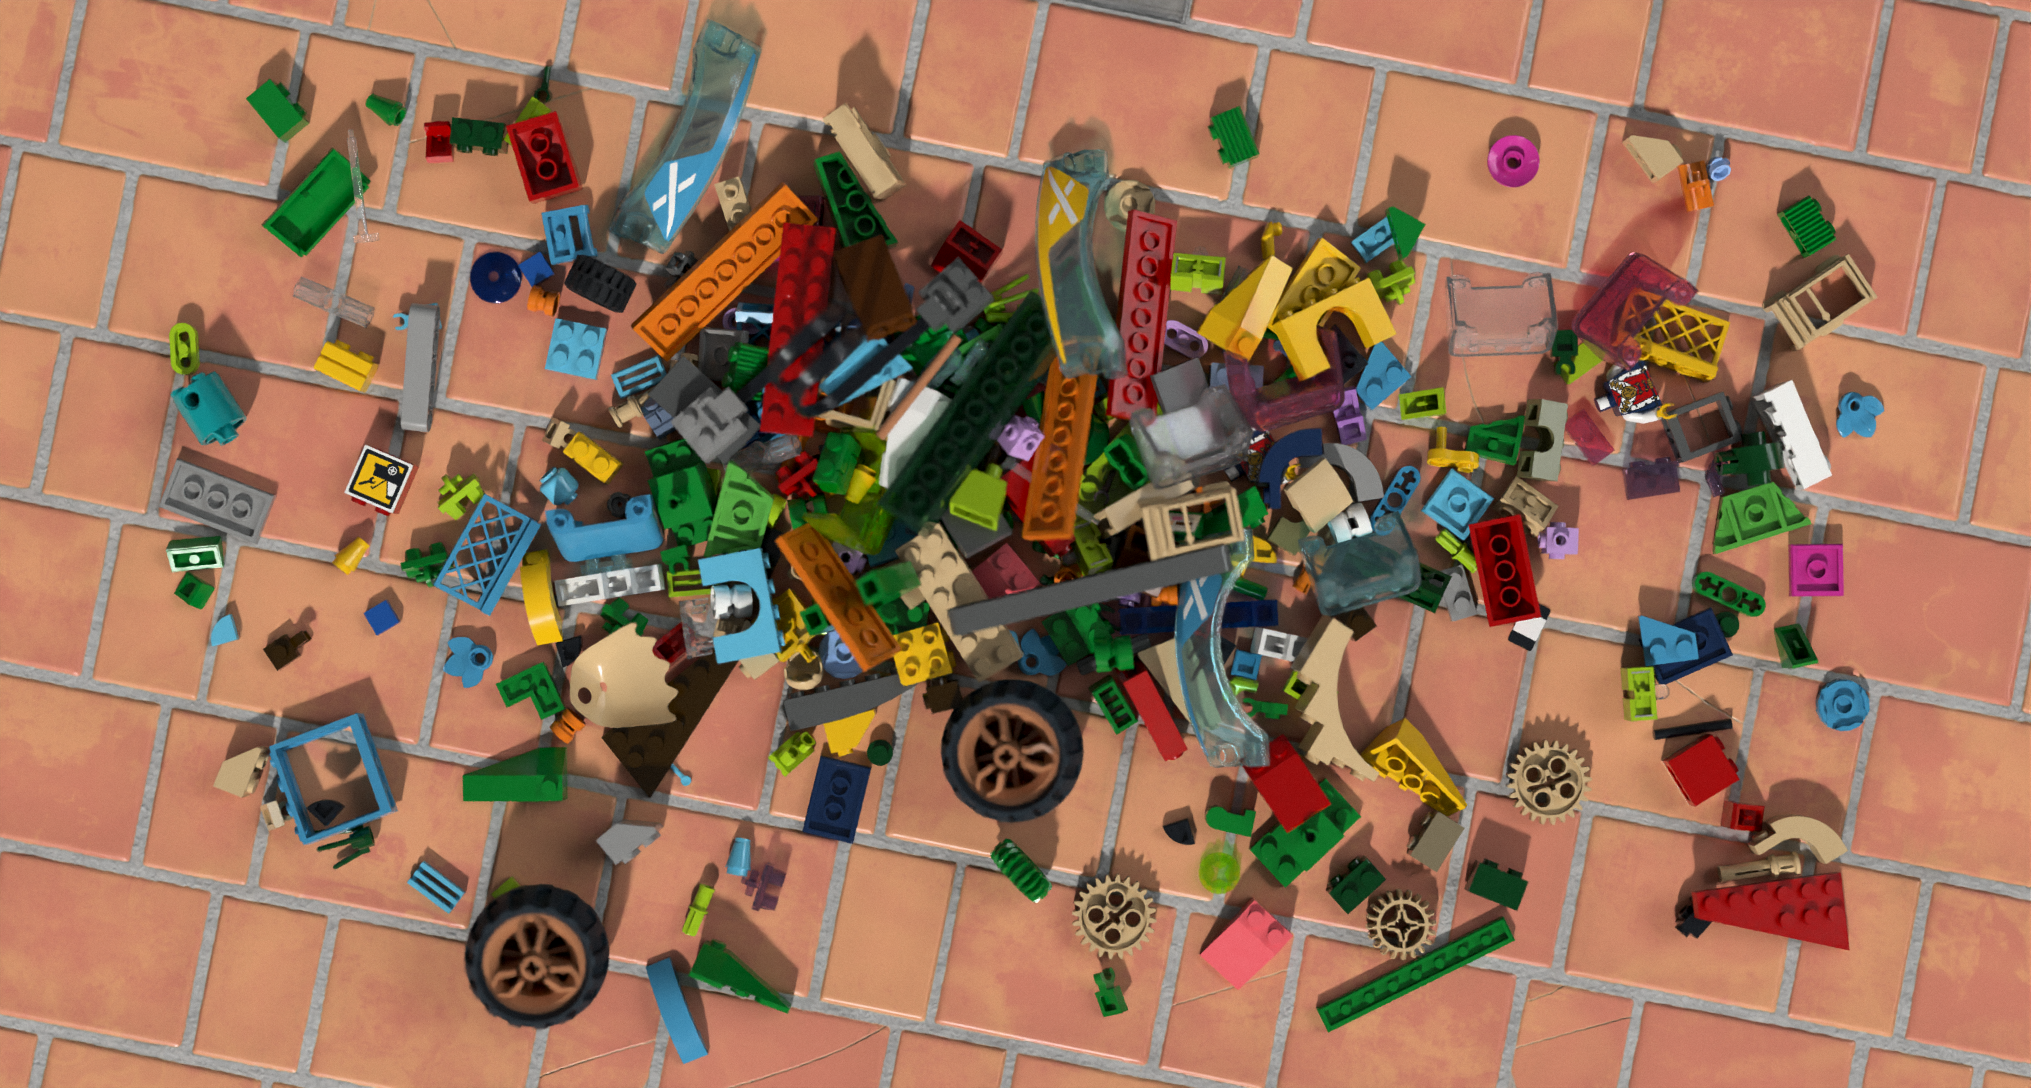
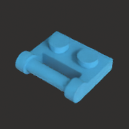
[541,205,598,265]

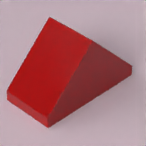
[652,622,699,668]
[1720,800,1765,832]

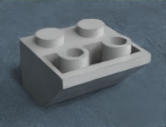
[596,819,663,864]

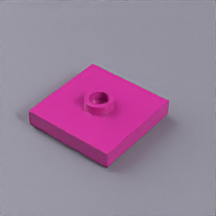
[1788,544,1844,597]

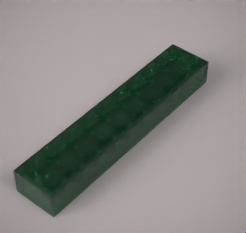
[878,290,1077,539]

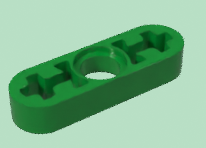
[1692,572,1766,617]

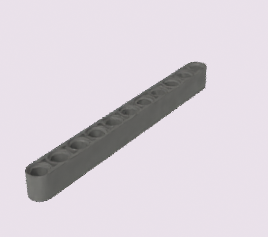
[947,543,1233,636]

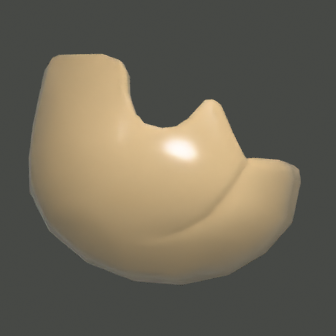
[784,651,824,690]

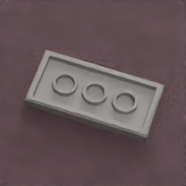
[158,458,276,544]

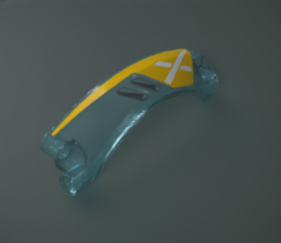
[1035,149,1128,379]

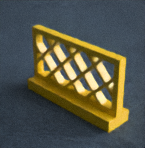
[1610,287,1730,383]

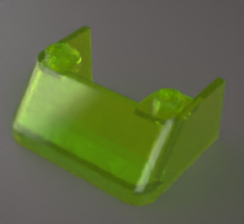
[802,427,910,555]

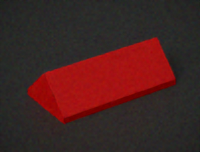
[1469,514,1541,627]

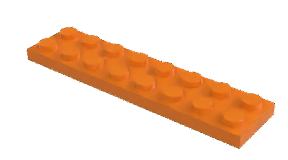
[630,181,818,362]
[1022,335,1103,540]

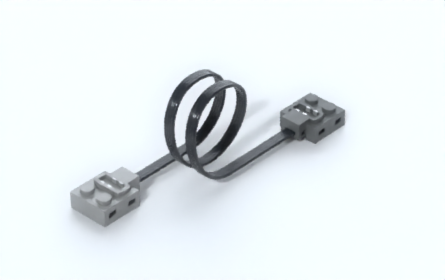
[671,257,994,464]

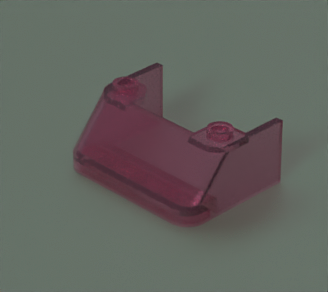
[1224,325,1345,432]

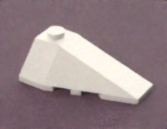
[879,377,955,495]

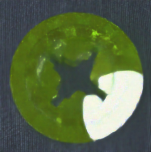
[1199,852,1240,894]

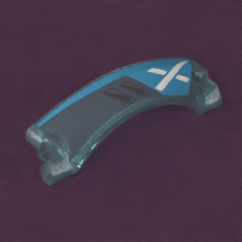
[607,19,762,254]
[1175,529,1270,768]

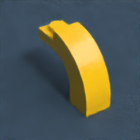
[520,549,563,646]

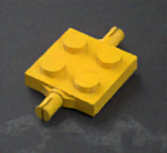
[751,588,816,663]

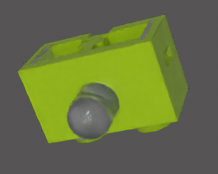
[1170,246,1226,295]
[1060,517,1113,576]
[1620,666,1670,721]

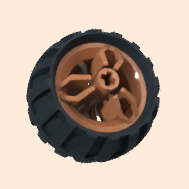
[941,679,1084,823]
[464,884,610,1029]

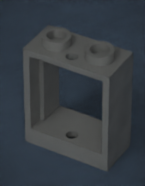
[1661,392,1742,463]

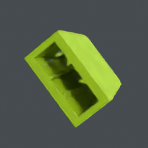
[950,464,1007,531]

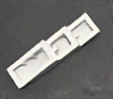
[554,564,665,607]

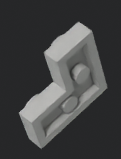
[1428,564,1477,622]

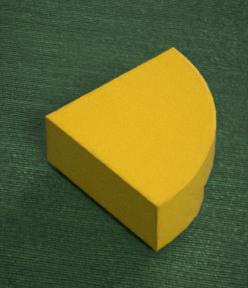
[1250,535,1277,564]

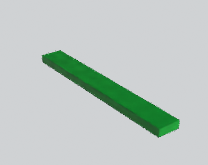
[1316,916,1515,1033]

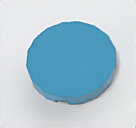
[1816,679,1870,731]

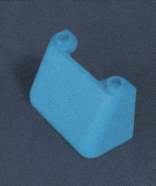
[545,494,664,562]

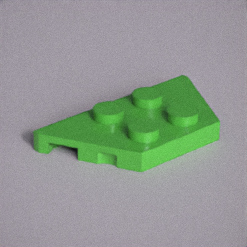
[703,460,774,558]
[1712,482,1811,554]

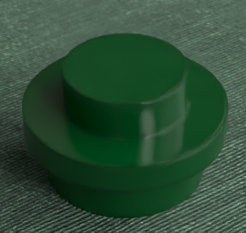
[1715,612,1739,638]
[867,739,893,766]

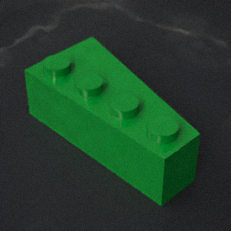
[813,151,898,249]

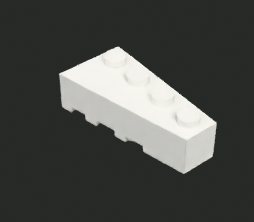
[1750,380,1832,490]

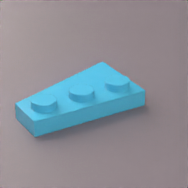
[819,339,913,406]

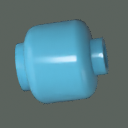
[539,467,579,505]

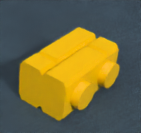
[314,339,379,393]
[563,431,624,485]

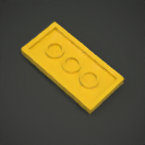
[1267,238,1361,335]

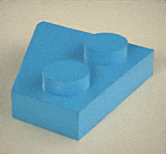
[1356,342,1412,411]

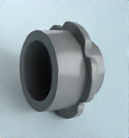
[607,492,632,518]

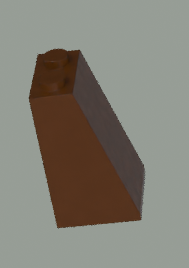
[833,235,917,342]

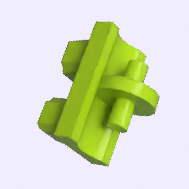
[1367,260,1415,305]
[437,473,484,520]
[768,731,816,777]

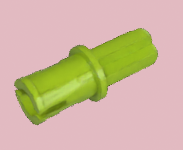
[1435,529,1477,573]
[682,883,715,936]

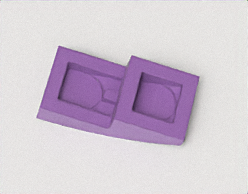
[1329,386,1367,445]

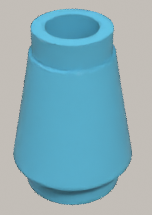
[725,837,751,877]

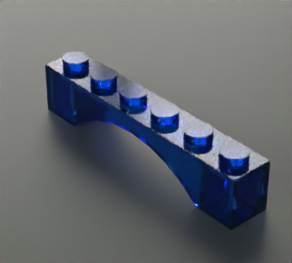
[1119,599,1279,635]

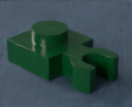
[1549,330,1578,375]

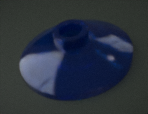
[470,252,522,304]

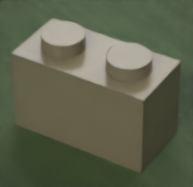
[1407,809,1465,872]

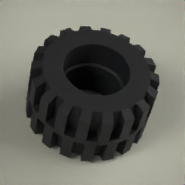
[564,255,637,313]

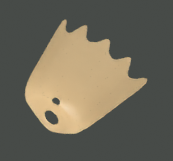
[570,623,678,728]

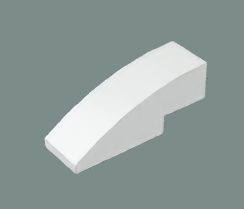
[1250,627,1308,662]

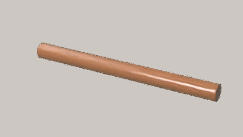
[875,334,962,440]

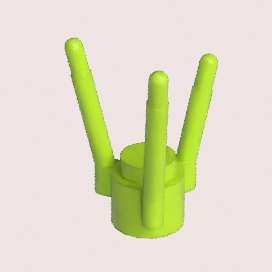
[984,274,1039,318]

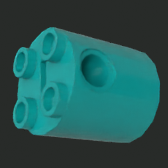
[170,371,247,446]

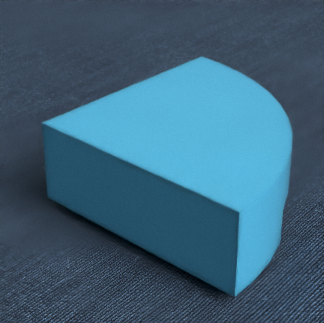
[211,614,239,647]

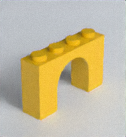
[1272,277,1397,381]

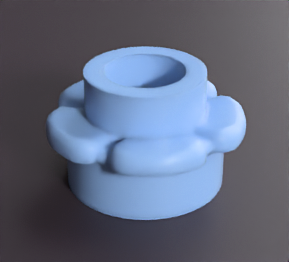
[1706,157,1731,181]

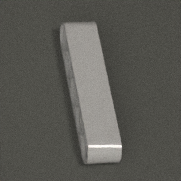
[401,303,440,432]

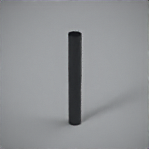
[1653,719,1733,740]

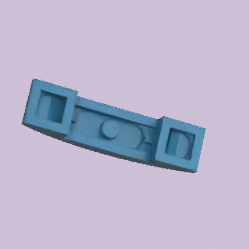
[646,957,708,1064]

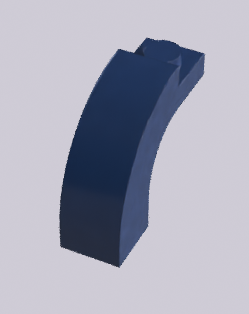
[1257,429,1322,509]

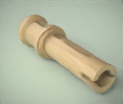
[608,387,654,428]
[1717,851,1801,883]

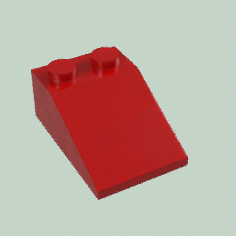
[506,111,583,204]
[1240,734,1331,833]

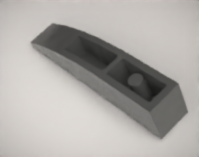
[784,669,920,731]

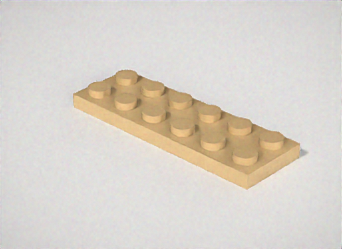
[895,522,1024,683]

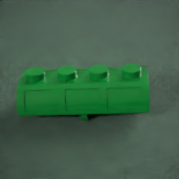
[262,147,371,257]

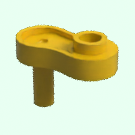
[1427,427,1479,473]

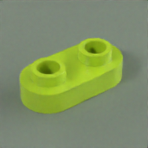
[169,323,200,375]

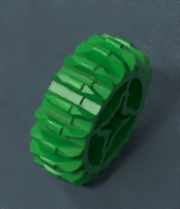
[991,838,1052,903]

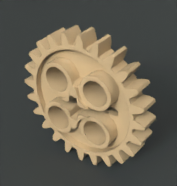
[1505,740,1592,825]
[1072,874,1157,959]

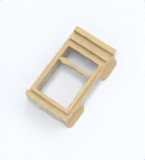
[822,102,906,200]
[1762,254,1877,352]
[817,365,897,433]
[1138,481,1245,560]

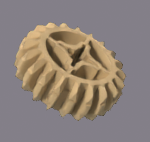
[1365,889,1437,960]

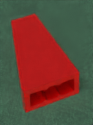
[999,450,1076,558]
[1114,656,1188,762]

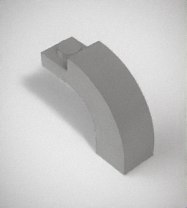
[1296,443,1384,502]

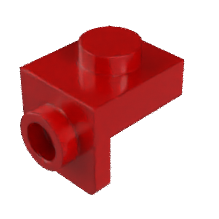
[424,121,454,163]

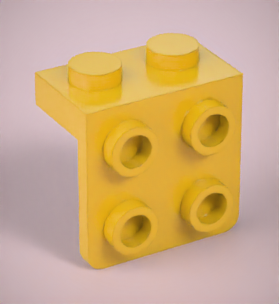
[893,622,957,686]

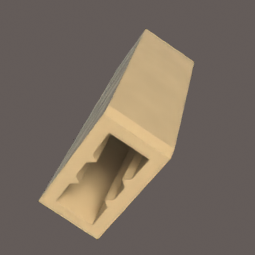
[1090,465,1194,540]
[1137,637,1221,733]

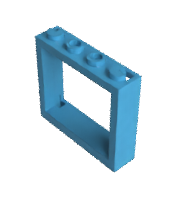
[269,713,398,845]

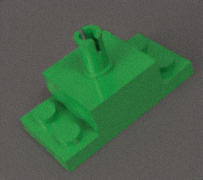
[644,438,718,547]
[1249,778,1361,888]

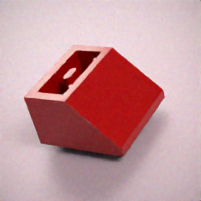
[931,220,1003,284]

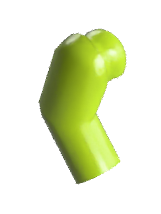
[1221,676,1259,701]

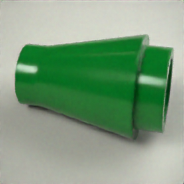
[365,93,406,126]

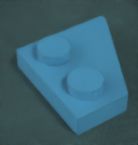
[1638,615,1699,666]

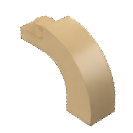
[1747,814,1848,864]

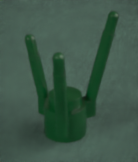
[314,825,375,869]

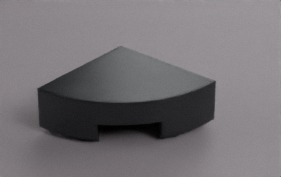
[556,635,583,668]
[306,800,345,826]
[1163,818,1195,845]

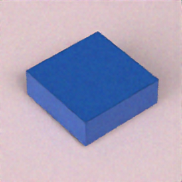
[518,252,555,287]
[363,600,401,636]

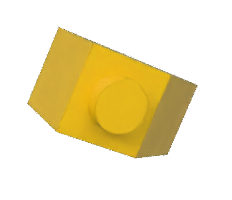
[823,709,876,757]

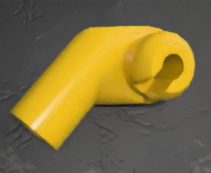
[1261,221,1282,259]

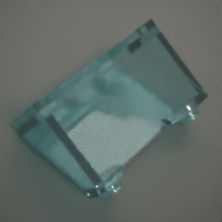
[1298,511,1421,616]

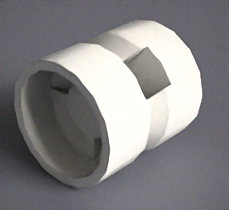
[1328,502,1372,546]
[710,584,753,619]

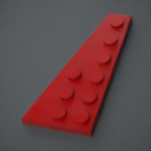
[1692,872,1850,951]

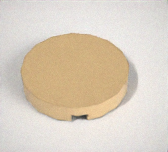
[1104,180,1156,231]

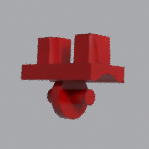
[775,451,819,497]

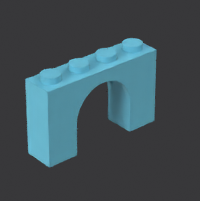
[698,548,785,664]

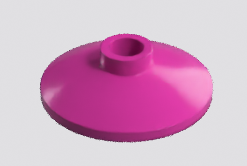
[1487,135,1540,187]

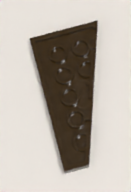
[601,647,739,798]

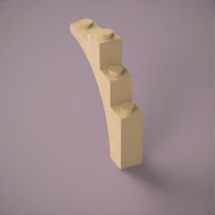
[1290,614,1379,782]

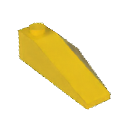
[1196,255,1293,362]
[1360,718,1467,817]

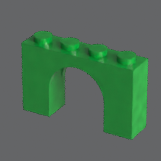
[800,561,921,637]

